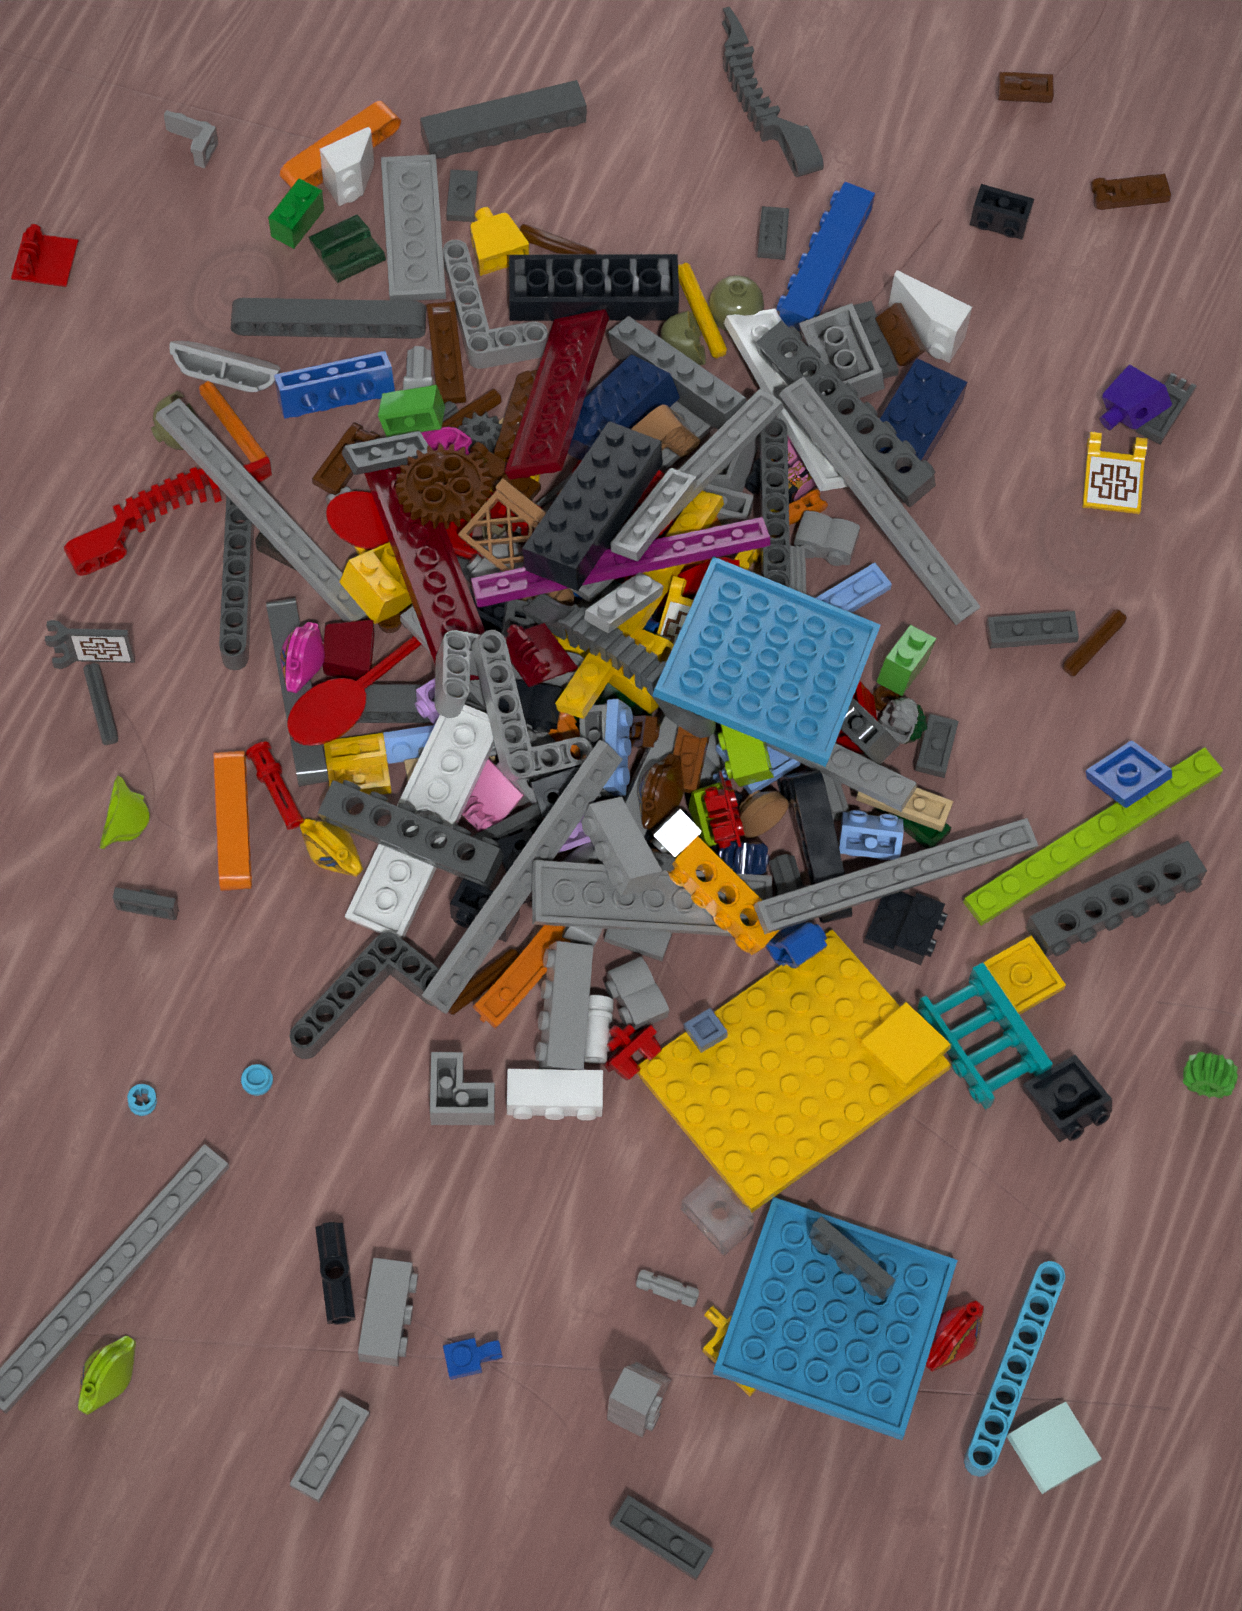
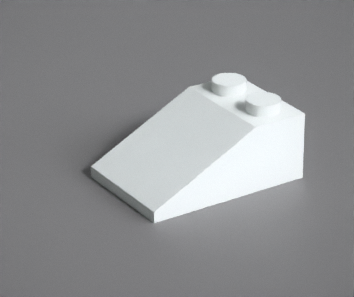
[888,270,972,363]

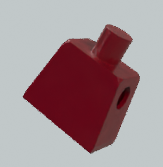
[322,620,375,681]

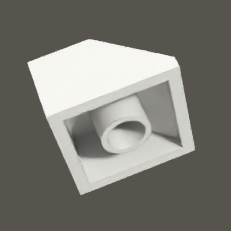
[320,127,374,206]

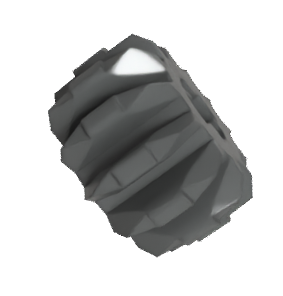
[458,411,502,454]

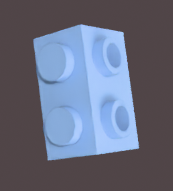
[839,810,904,860]

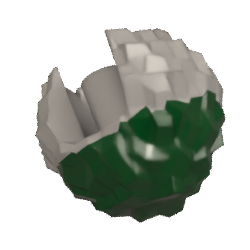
[879,697,928,744]

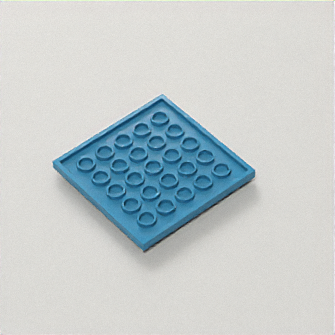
[652,556,881,767]
[713,1197,958,1440]

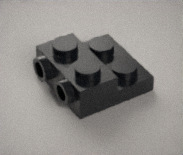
[864,891,948,965]
[1023,1055,1112,1142]

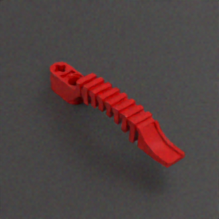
[64,456,272,576]

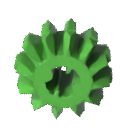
[1183,1052,1238,1099]

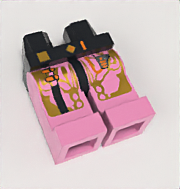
[745,435,816,510]

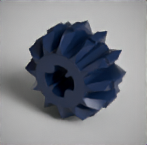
[718,840,769,875]

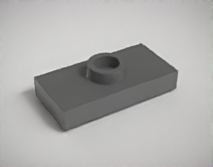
[446,169,478,222]
[757,206,789,260]
[112,887,179,920]

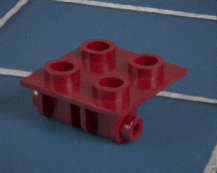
[504,623,578,687]

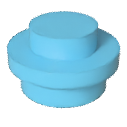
[241,1064,273,1096]

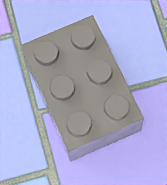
[799,303,885,398]

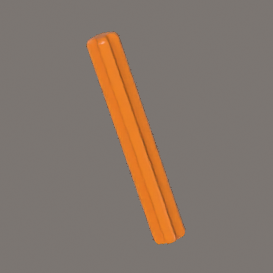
[199,381,267,463]

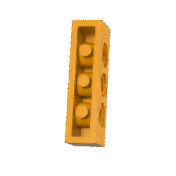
[667,836,779,955]

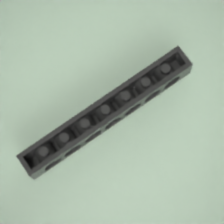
[755,320,936,508]

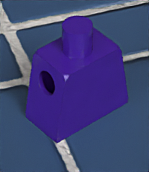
[1099,364,1172,430]

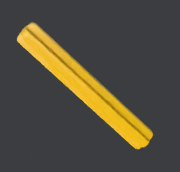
[678,263,727,359]

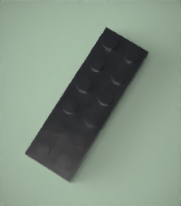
[509,254,679,321]
[522,421,663,591]

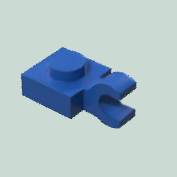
[443,1338,503,1380]

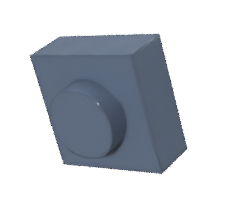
[684,1008,728,1053]

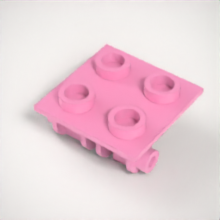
[462,758,524,832]

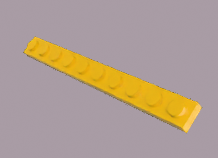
[555,491,724,719]

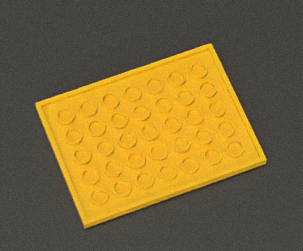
[637,929,951,1213]

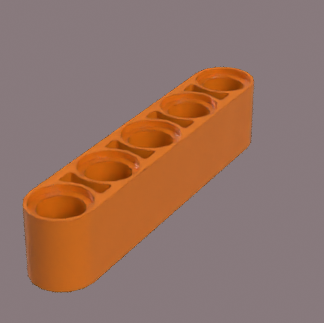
[279,101,401,188]
[214,750,252,891]

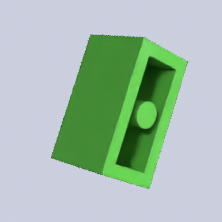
[378,385,445,437]
[876,625,937,696]

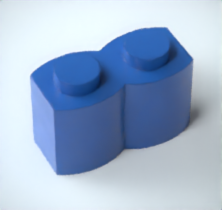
[766,922,827,968]

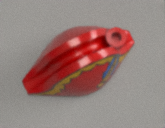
[926,1300,984,1372]

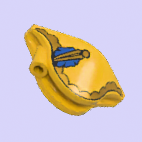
[299,819,363,877]

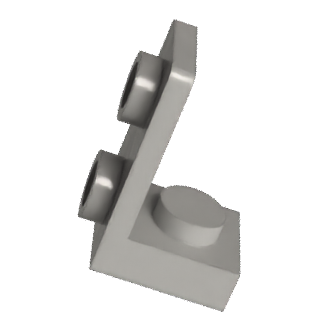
[164,110,218,168]

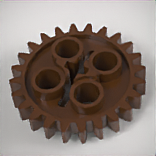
[396,444,491,529]

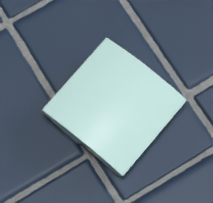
[1006,1402,1102,1494]

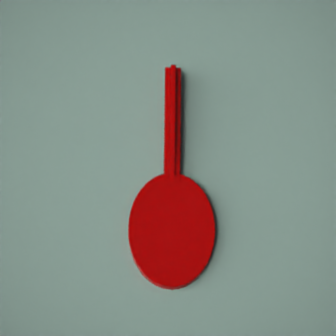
[326,491,481,560]
[287,636,422,746]

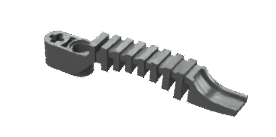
[722,7,824,177]
[523,594,716,738]

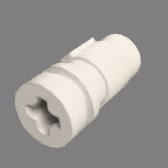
[584,995,613,1064]

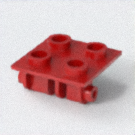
[11,224,79,287]
[703,771,745,848]

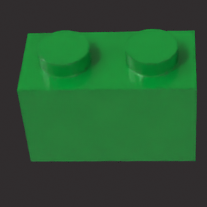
[268,178,324,249]

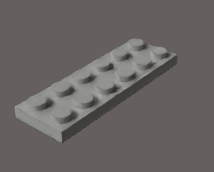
[381,154,446,301]

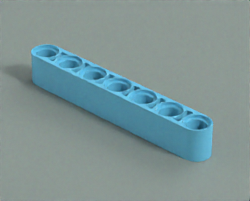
[964,1261,1065,1477]

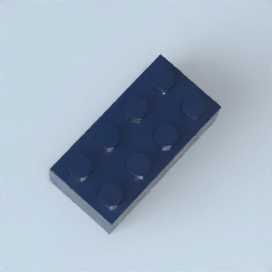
[567,354,680,461]
[878,358,967,473]

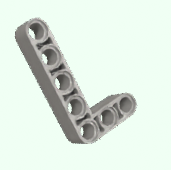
[443,239,548,369]
[435,630,584,718]
[472,630,593,781]

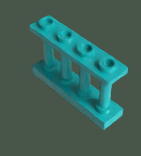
[917,962,1053,1110]

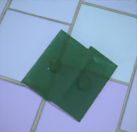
[309,214,386,283]

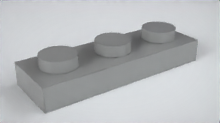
[584,572,664,633]
[290,1396,370,1503]

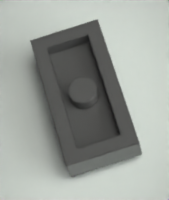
[915,714,959,778]

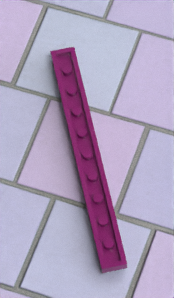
[471,517,771,607]

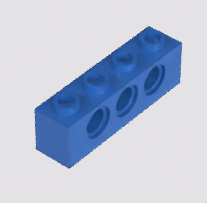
[274,351,395,419]

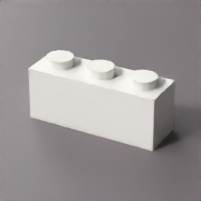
[507,1069,603,1120]

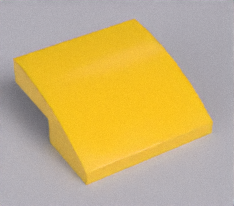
[324,733,392,795]

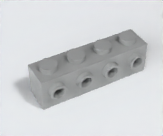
[535,941,593,1070]

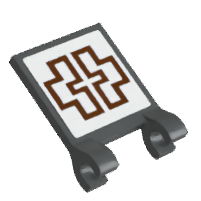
[45,620,135,669]

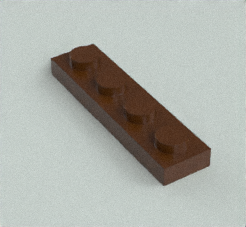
[426,301,466,404]
[494,369,538,460]

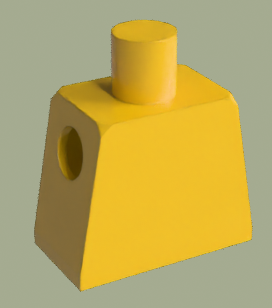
[470,207,529,276]

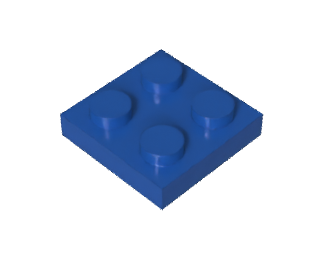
[1086,740,1173,808]

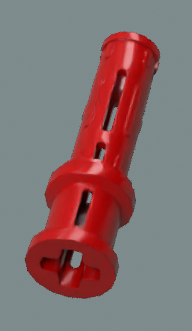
[245,741,304,830]

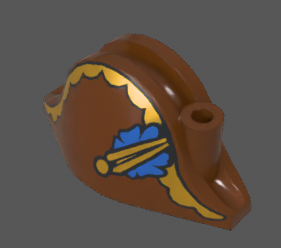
[638,754,684,831]

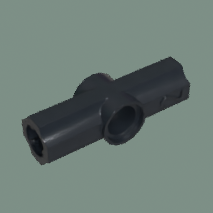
[315,1222,356,1325]

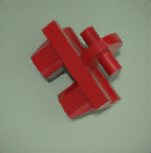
[603,1024,662,1081]

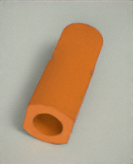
[776,489,828,526]

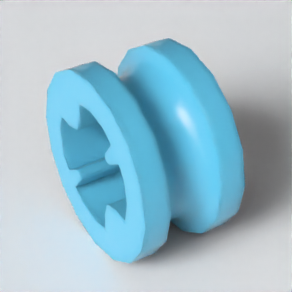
[127,1084,157,1116]

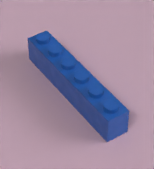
[776,182,875,332]

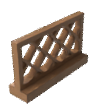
[458,478,563,600]

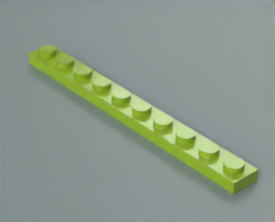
[963,747,1223,926]

